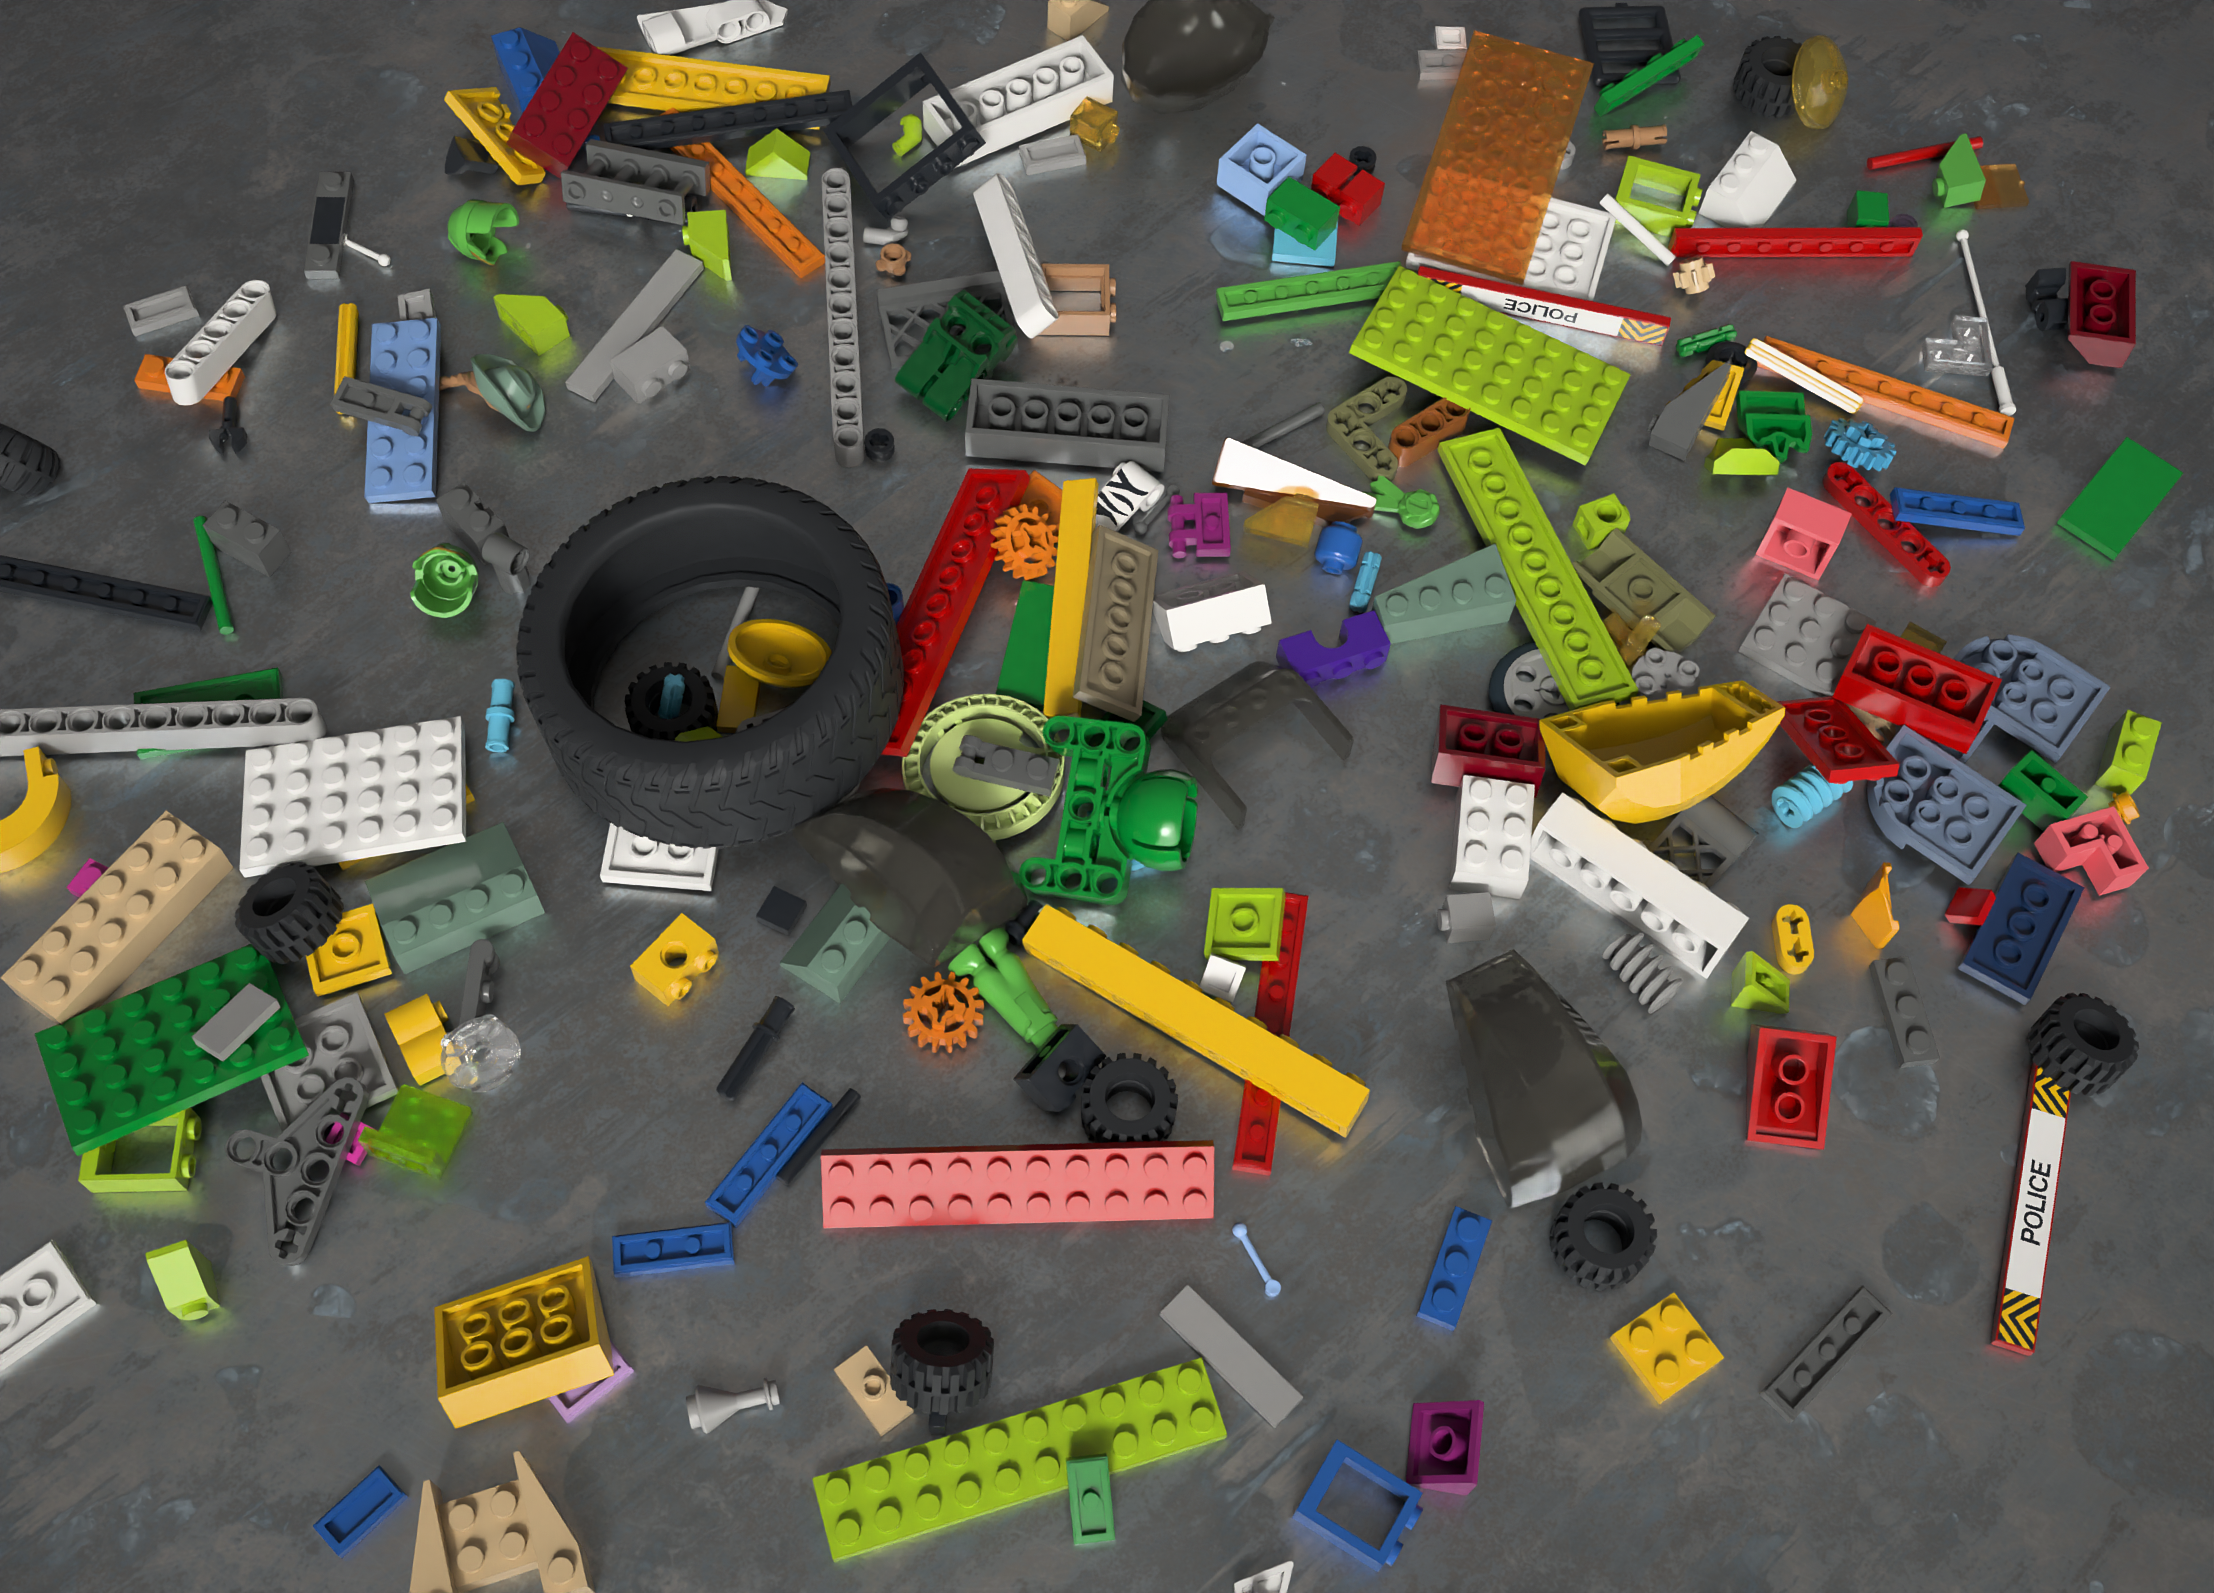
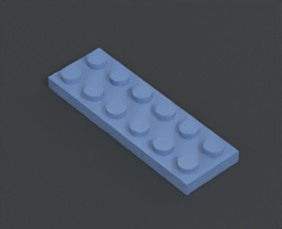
[364,318,441,503]

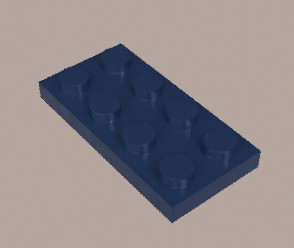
[1957,852,2084,1005]

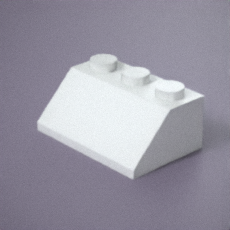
[1699,131,1796,228]
[1152,571,1272,652]

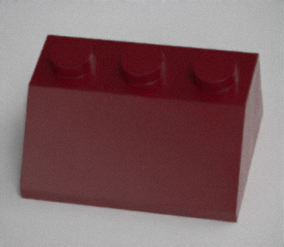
[2068,261,2136,368]
[1431,704,1545,798]

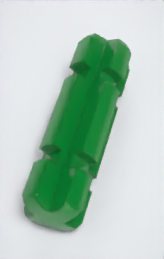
[1675,324,1737,357]

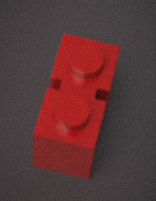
[1311,152,1385,226]

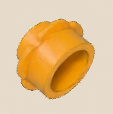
[2108,791,2140,824]

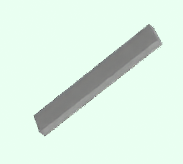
[565,249,704,402]

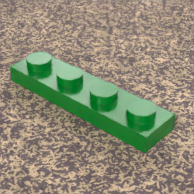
[1594,35,1704,118]

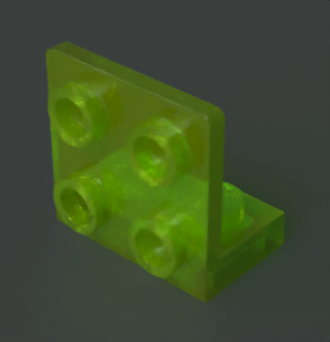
[358,1084,473,1180]

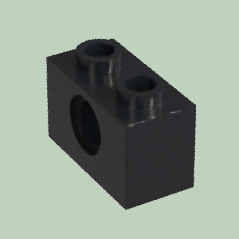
[1013,1024,1106,1112]

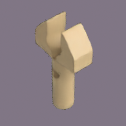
[1847,704,1896,744]

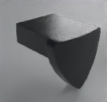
[445,136,499,176]

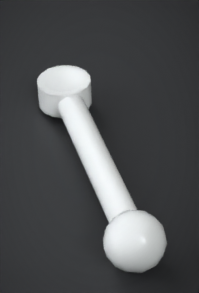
[343,233,391,266]

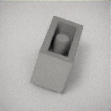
[610,326,691,404]

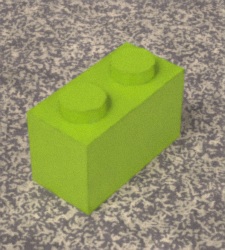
[2094,709,2162,795]

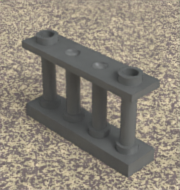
[561,139,710,225]

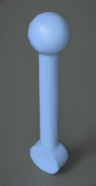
[1232,1222,1281,1297]

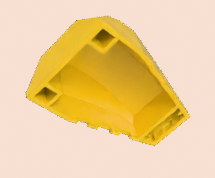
[1539,680,1785,824]

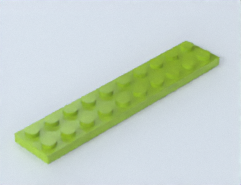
[1437,428,1639,711]
[812,1357,1227,1562]

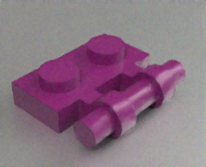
[1167,493,1231,559]

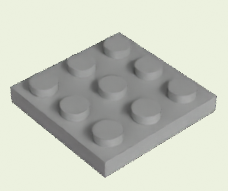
[1738,573,1877,697]
[261,992,400,1132]

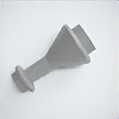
[686,1377,780,1434]

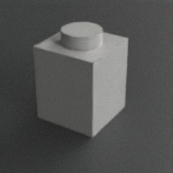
[1437,892,1496,943]

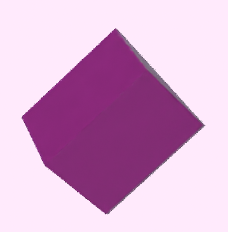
[1406,1400,1484,1496]

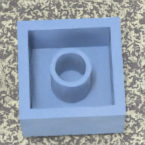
[1216,123,1307,216]

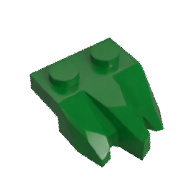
[1736,391,1812,464]

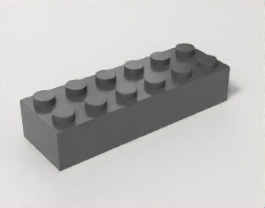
[965,378,1170,472]

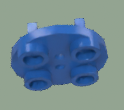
[736,325,798,387]

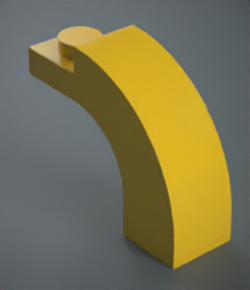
[0,747,72,873]

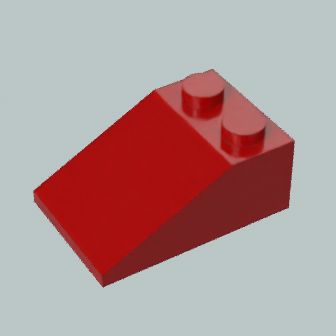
[1746,1024,1837,1150]

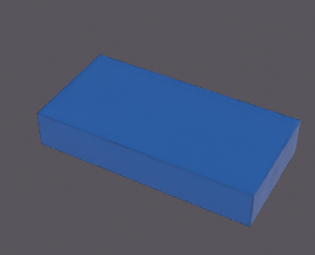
[313,1465,408,1558]

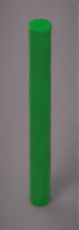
[193,516,234,635]

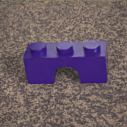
[1276,610,1391,691]

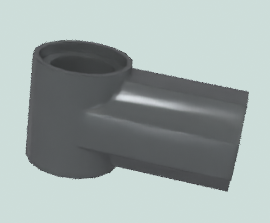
[482,532,531,595]

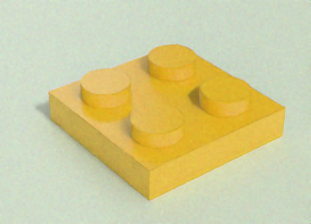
[306,903,393,997]
[1610,1292,1724,1405]

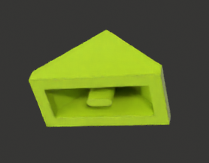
[745,128,811,180]
[1731,951,1790,1014]

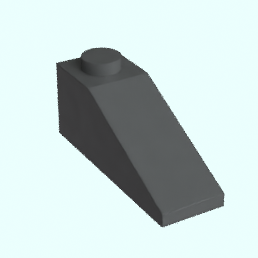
[1647,363,1731,461]

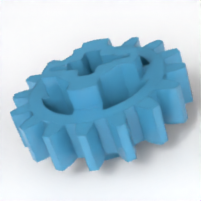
[1823,418,1897,471]

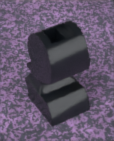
[2025,268,2068,331]

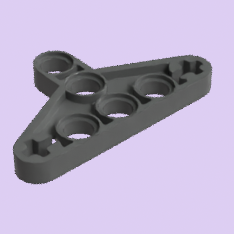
[225,1077,369,1266]

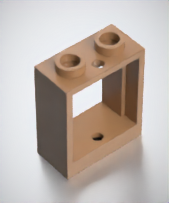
[1038,264,1116,336]

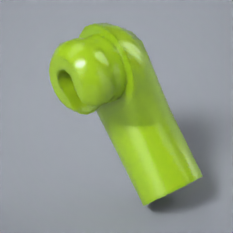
[892,114,922,156]

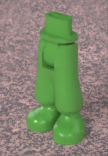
[948,927,1058,1050]

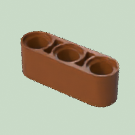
[1388,398,1471,467]

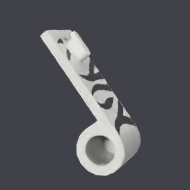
[1095,461,1164,532]

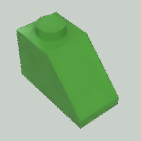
[1932,133,1986,208]

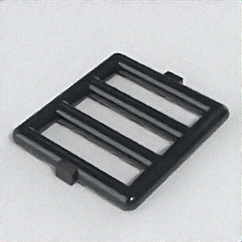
[1579,3,1681,86]

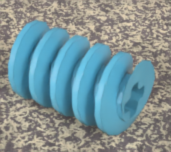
[1771,764,1853,828]

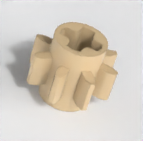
[1673,256,1715,294]

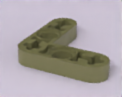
[1326,377,1407,482]

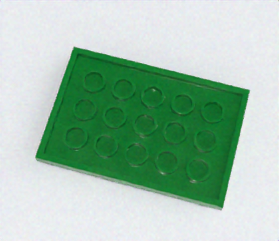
[34,944,309,1156]

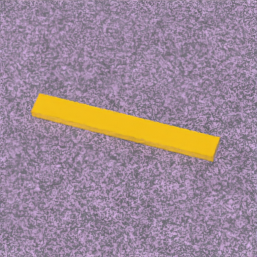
[1043,478,1099,719]

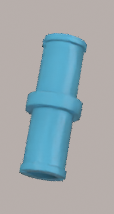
[485,679,515,753]

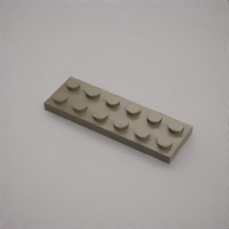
[1073,525,1159,722]

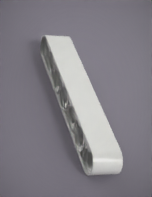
[973,172,1059,338]

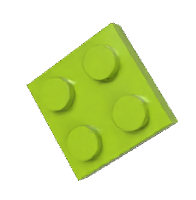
[1204,888,1286,961]

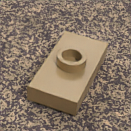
[834,1345,914,1437]

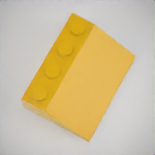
[434,1256,614,1429]

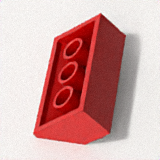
[1832,624,2002,754]

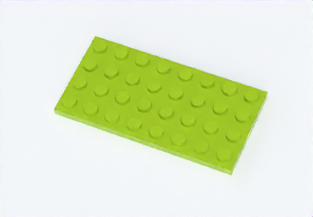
[1349,265,1631,466]

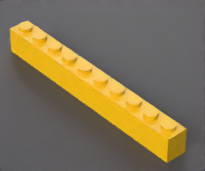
[1022,904,1370,1138]

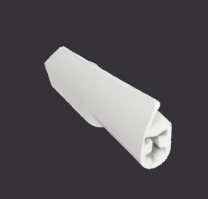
[637,0,788,56]

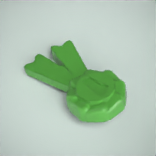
[1363,475,1440,529]

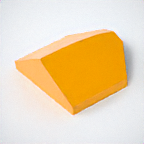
[1850,862,1899,949]

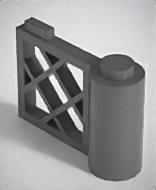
[1643,796,1759,889]

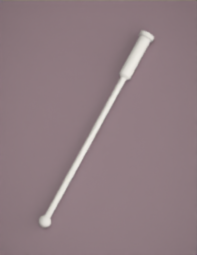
[1956,229,2016,416]

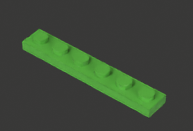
[1215,261,1402,321]

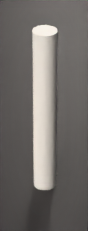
[1599,194,1676,266]

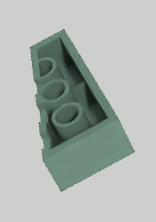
[1371,544,1516,644]

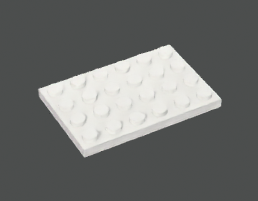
[1405,168,1616,301]
[239,716,466,878]

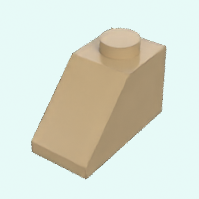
[1047,0,1109,41]

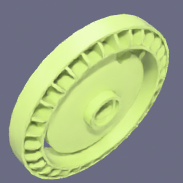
[902,694,1065,842]

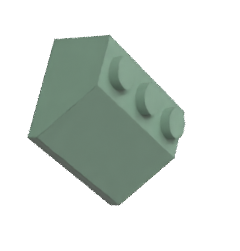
[780,879,905,1004]

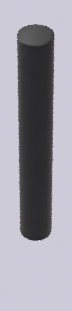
[776,1088,861,1186]

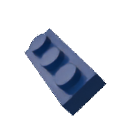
[1416,1206,1492,1331]

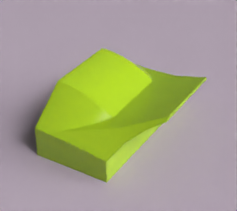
[1704,438,1780,475]

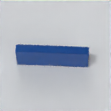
[612,1222,735,1278]

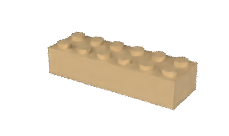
[1,810,234,1025]

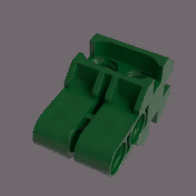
[895,289,1018,422]

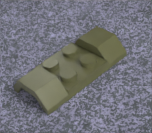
[1572,528,1716,654]

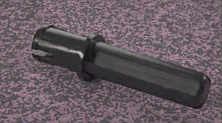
[716,996,795,1101]

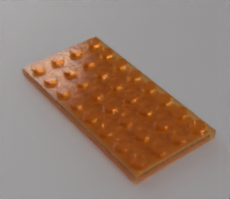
[1401,30,1594,285]

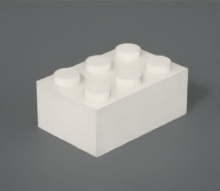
[1448,775,1535,900]

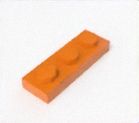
[134,354,245,401]

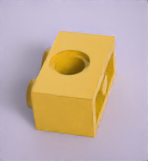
[630,913,719,1006]

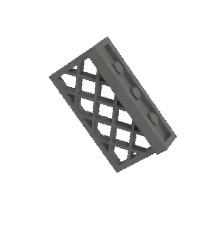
[877,270,1018,368]

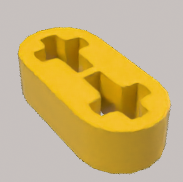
[1771,904,1814,974]

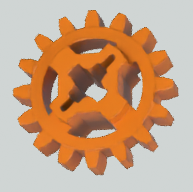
[991,504,1058,580]
[903,972,984,1053]

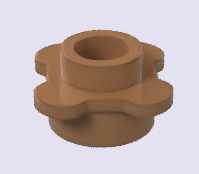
[875,243,911,276]

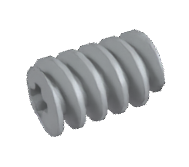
[1602,932,1683,1014]

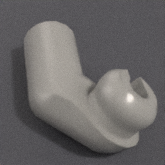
[863,216,909,245]

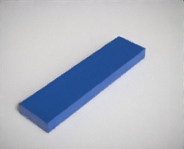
[1889,487,2025,536]
[705,1082,833,1228]

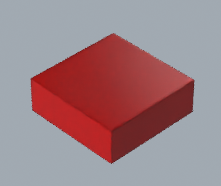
[1945,887,1996,925]

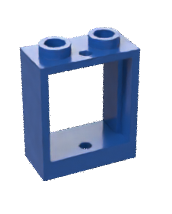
[1292,1439,1423,1572]

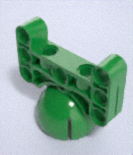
[1019,716,1198,905]

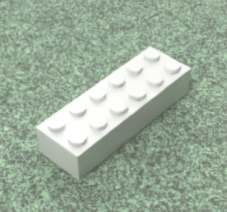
[922,35,1114,168]
[1530,792,1749,979]

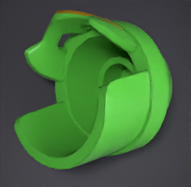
[447,199,519,266]
[410,542,479,618]

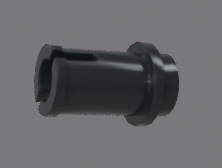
[1005,900,1043,946]

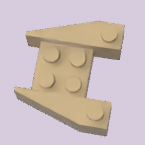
[409,1451,595,1593]

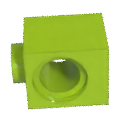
[1572,493,1631,550]

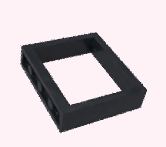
[823,52,986,221]

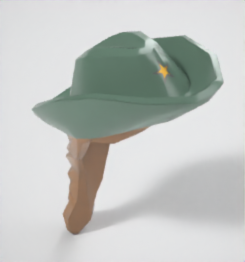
[439,354,546,432]

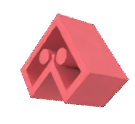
[2034,806,2149,896]

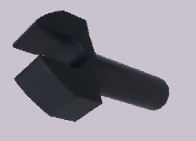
[209,397,247,455]

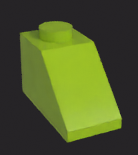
[682,210,732,281]
[493,294,570,357]
[145,1239,220,1320]

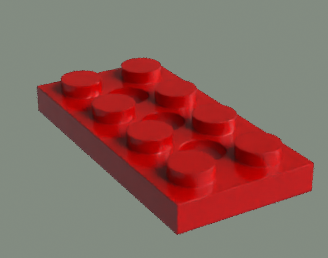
[1776,696,1899,784]

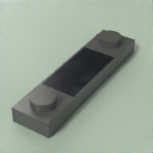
[304,171,354,279]

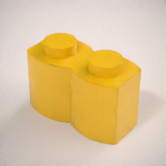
[384,993,465,1086]

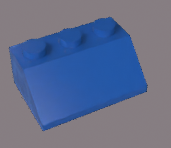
[491,27,560,115]

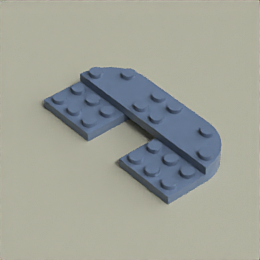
[1867,634,2110,885]

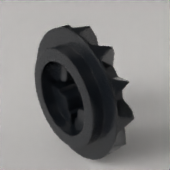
[1705,341,1758,387]

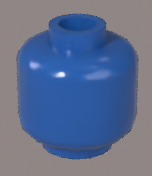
[1314,521,1363,574]

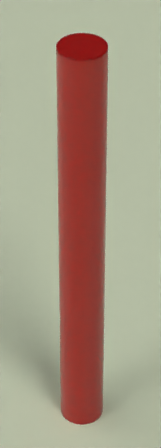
[1867,136,1983,170]

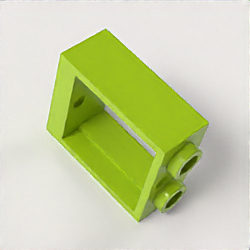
[1615,155,1703,238]
[78,1107,202,1193]

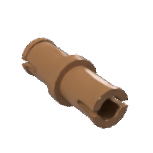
[1602,124,1667,150]

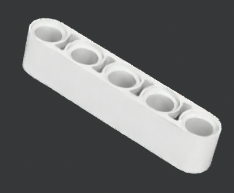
[165,280,277,406]

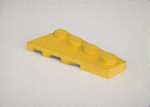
[444,87,546,185]

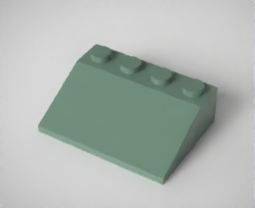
[365,822,545,974]

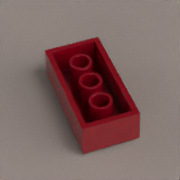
[506,32,628,179]

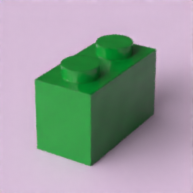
[1264,177,1340,250]
[1998,750,2088,832]

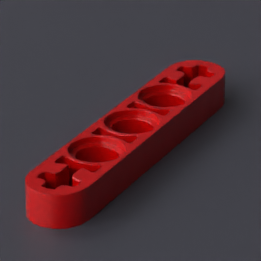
[1822,462,1951,587]

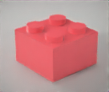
[1755,487,1852,581]

